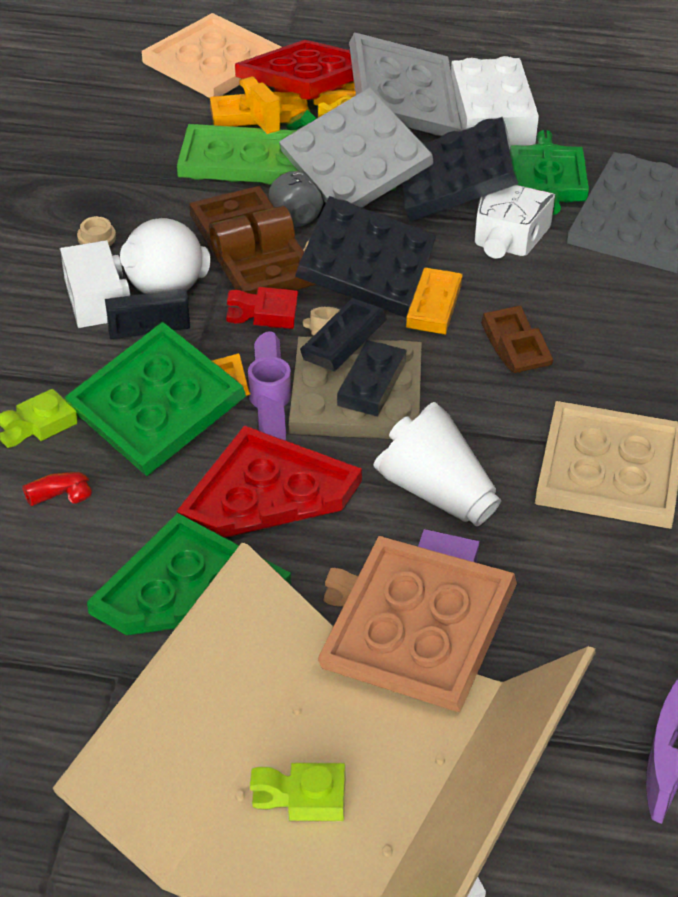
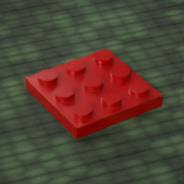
[235,40,354,100]

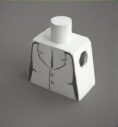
[475,185,555,258]

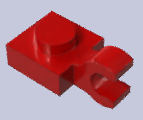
[226,287,298,329]

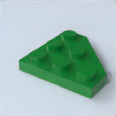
[87,513,291,636]

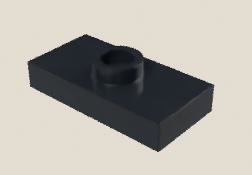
[105,288,190,339]
[300,298,387,372]

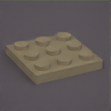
[289,336,422,439]

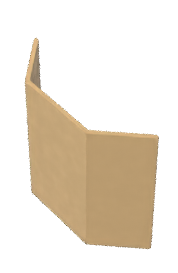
[53,543,595,897]

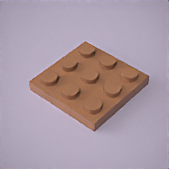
[318,536,517,713]

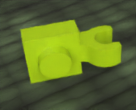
[0,388,77,448]
[250,763,346,821]

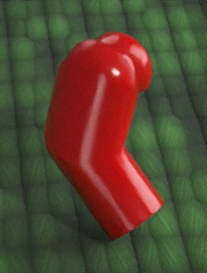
[22,472,92,506]

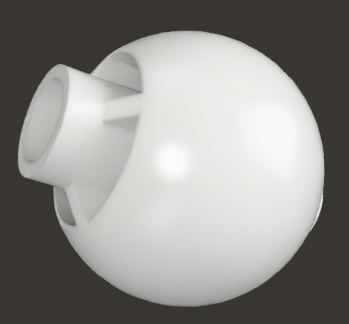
[120,218,210,294]

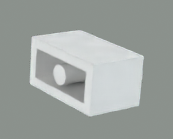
[60,240,130,328]

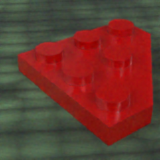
[176,425,362,538]

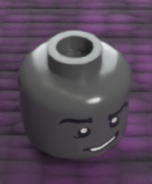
[268,171,323,227]

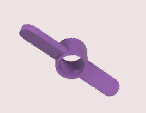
[248,331,291,440]

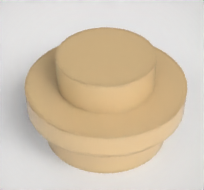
[77,216,116,246]

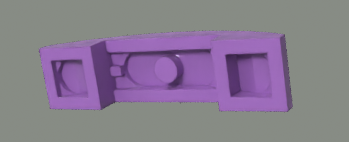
[646,680,678,824]

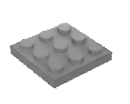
[349,32,461,136]
[279,87,433,208]

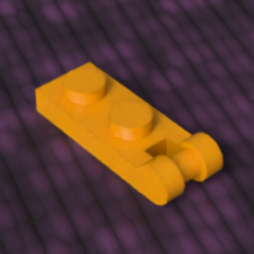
[210,92,310,127]

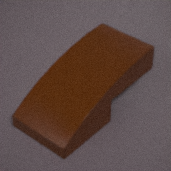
[481,305,554,373]

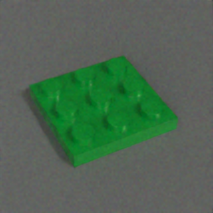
[64,322,246,477]

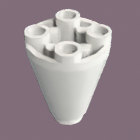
[373,402,501,526]

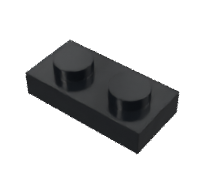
[337,340,407,417]

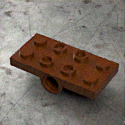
[189,186,317,294]

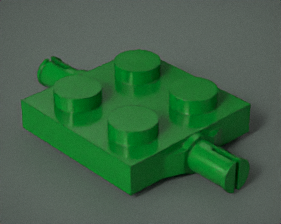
[511,130,589,215]

